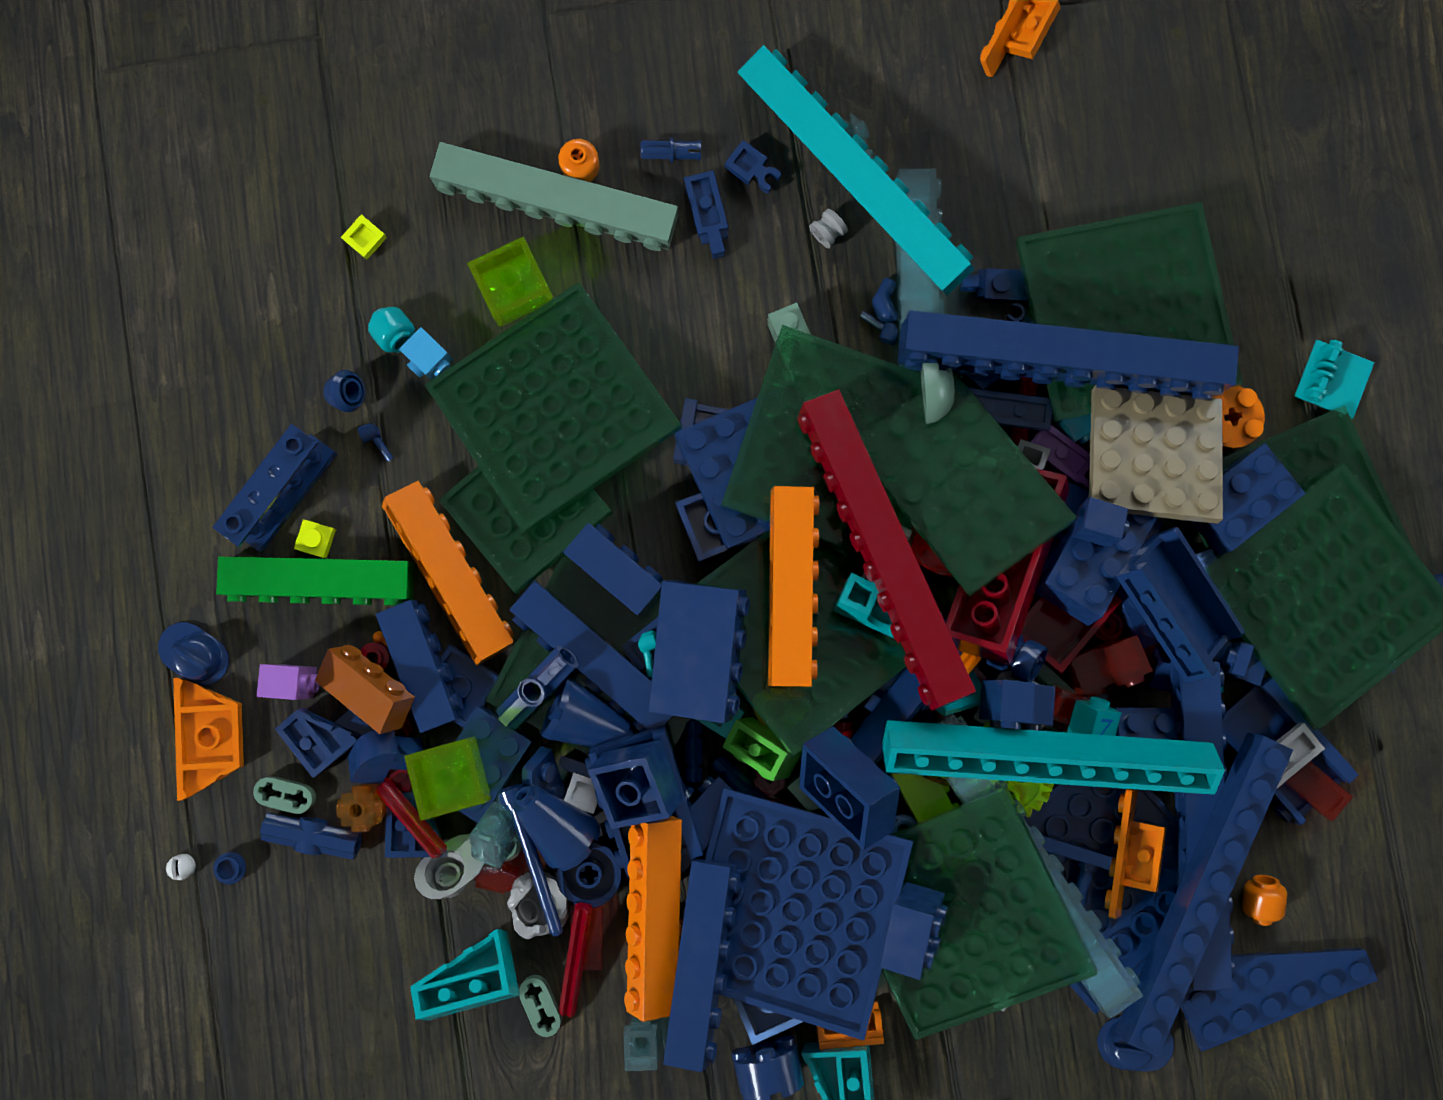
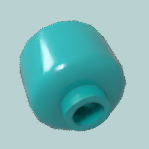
[368,307,415,353]

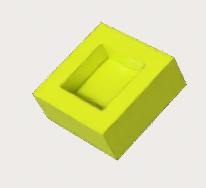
[341,214,387,260]
[294,519,336,559]

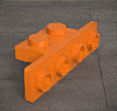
[980,0,1061,77]
[1105,789,1167,919]

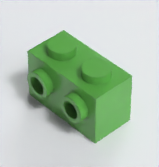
[723,717,802,781]

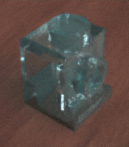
[624,1018,659,1071]

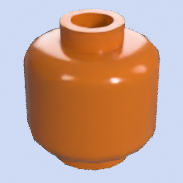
[558,139,600,182]
[1242,875,1287,926]

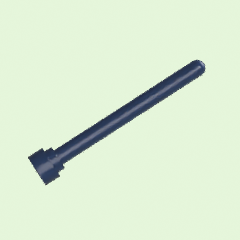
[497,784,563,937]

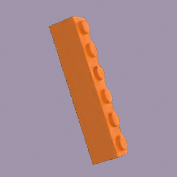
[382,480,514,666]
[768,486,819,687]
[624,815,682,1022]

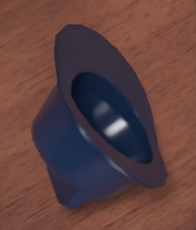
[158,622,229,685]
[1097,1017,1174,1072]

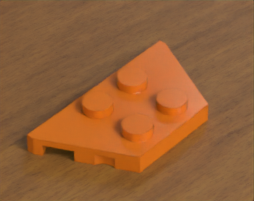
[173,678,244,801]

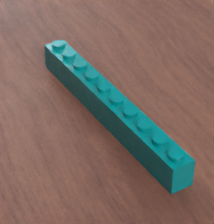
[737,45,975,296]
[882,720,1225,795]

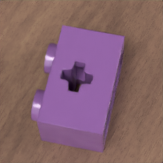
[257,664,320,700]

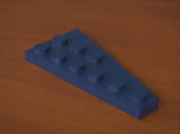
[1181,948,1378,1052]

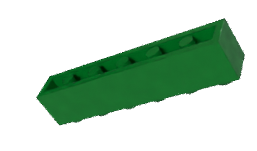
[216,556,414,606]

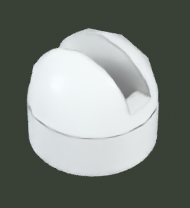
[166,854,196,881]

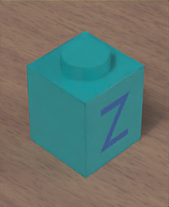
[1067,697,1122,736]

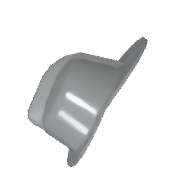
[414,834,486,899]

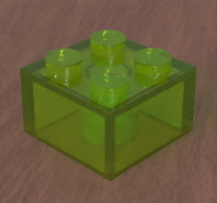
[467,236,555,327]
[404,736,492,821]

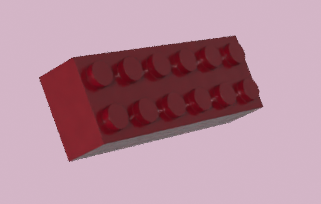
[946,461,1069,666]

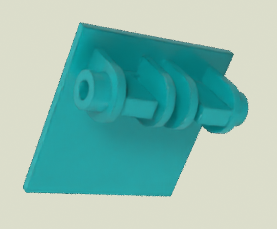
[1294,340,1375,419]

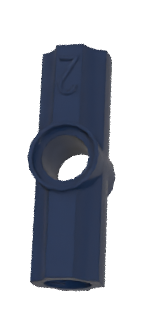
[496,645,579,730]
[260,812,362,860]

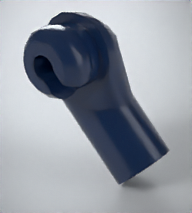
[872,278,898,323]

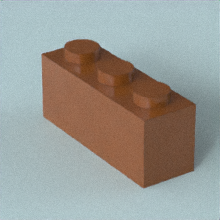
[315,645,415,734]

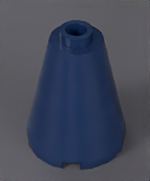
[540,678,634,747]
[513,785,600,871]

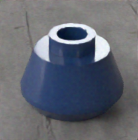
[324,370,365,413]

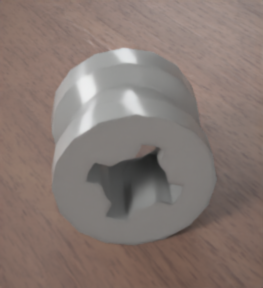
[809,209,848,248]

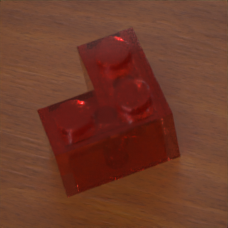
[1066,635,1152,698]

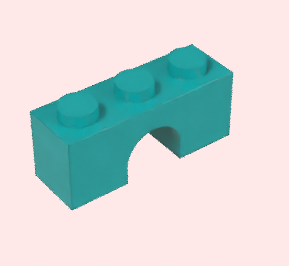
[833,573,942,638]

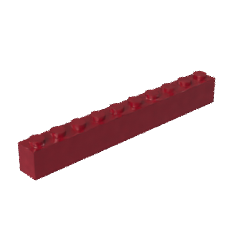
[797,390,976,711]

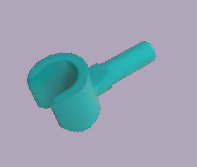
[638,630,657,677]

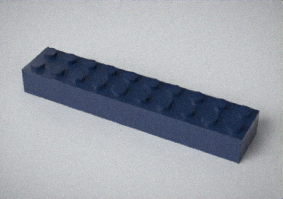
[897,310,1239,401]

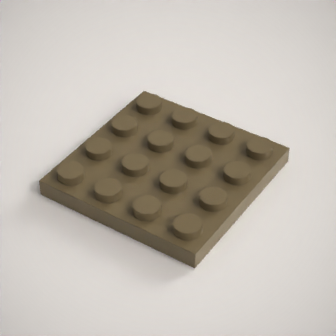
[1089,385,1223,524]

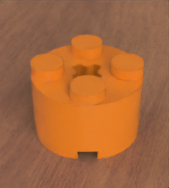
[1213,386,1265,453]

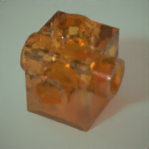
[336,785,386,832]

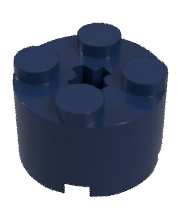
[556,838,624,908]
[731,1035,804,1100]

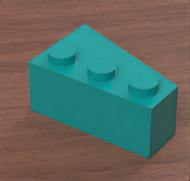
[410,929,520,1021]
[801,1042,875,1100]

